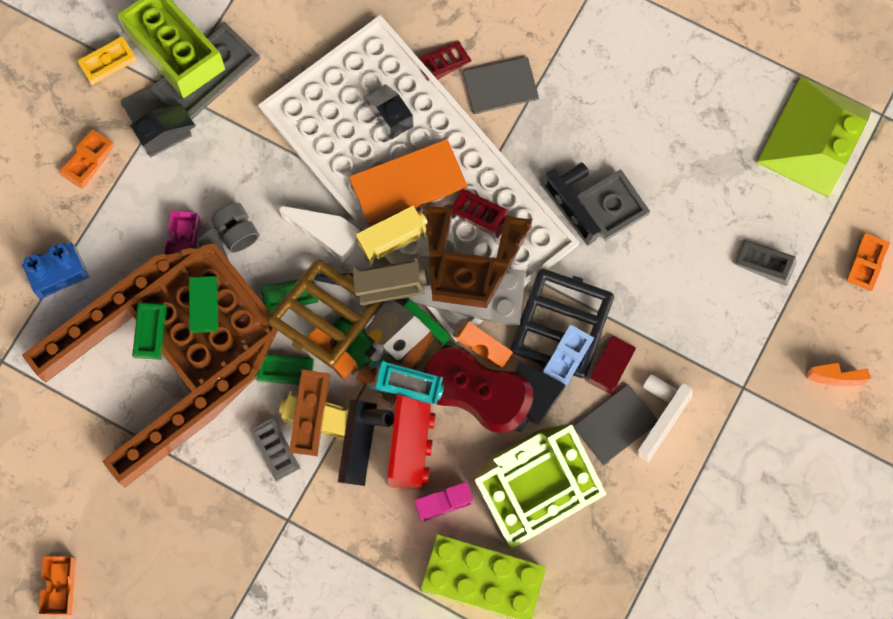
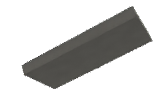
[149,23,260,119]

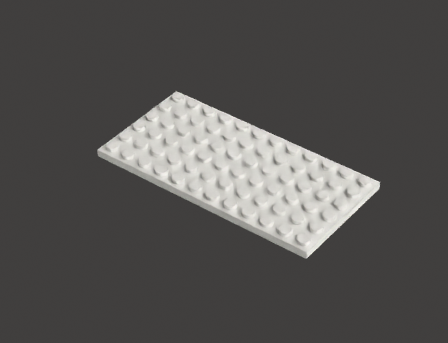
[258,15,579,343]

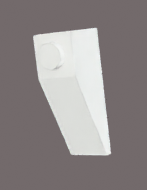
[279,206,362,264]

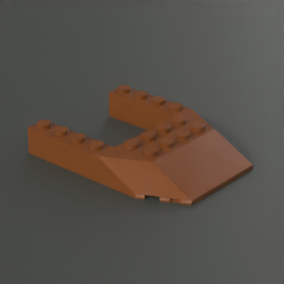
[22,243,278,488]

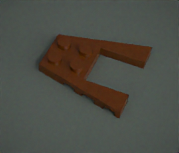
[426,205,532,308]

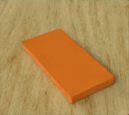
[349,139,467,226]

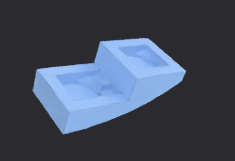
[543,324,594,388]

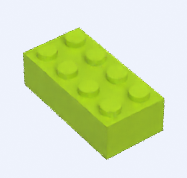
[117,0,225,99]
[421,534,546,619]

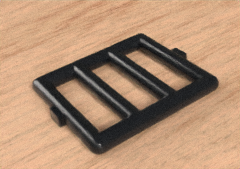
[510,268,614,379]

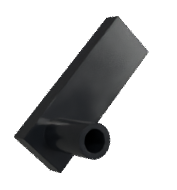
[541,162,601,246]
[337,400,394,486]

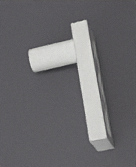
[638,374,692,463]

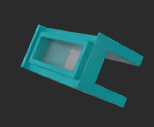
[366,361,443,404]

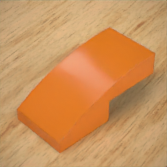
[60,129,114,189]
[846,233,891,291]
[806,362,871,386]

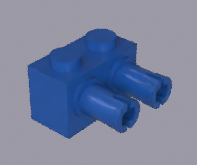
[22,242,90,300]

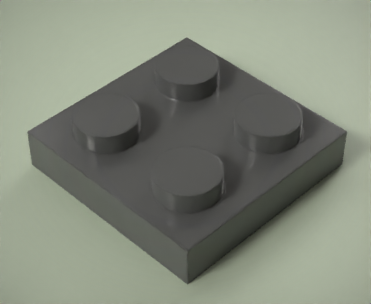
[577,169,650,241]

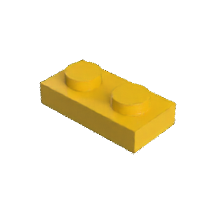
[78,36,137,85]

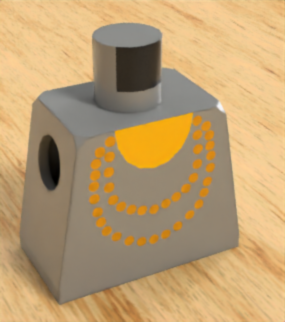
[364,300,430,361]

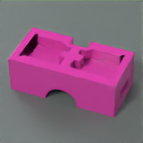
[164,210,200,255]
[414,482,474,522]

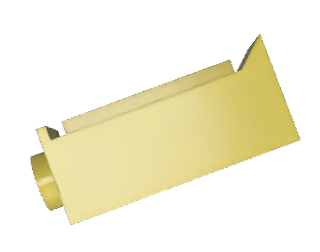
[356,206,428,267]
[279,391,349,440]

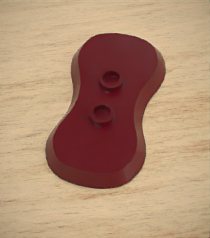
[420,345,534,433]

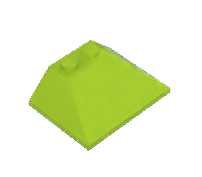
[757,76,872,198]
[473,423,606,549]

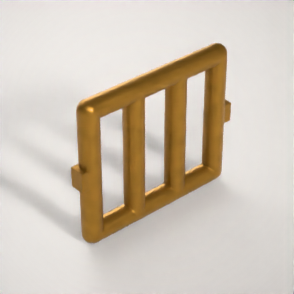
[267,259,381,366]

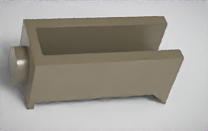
[353,258,428,305]

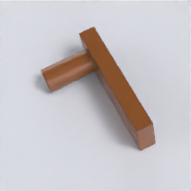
[356,332,433,408]
[289,370,331,457]

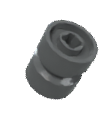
[211,203,260,253]

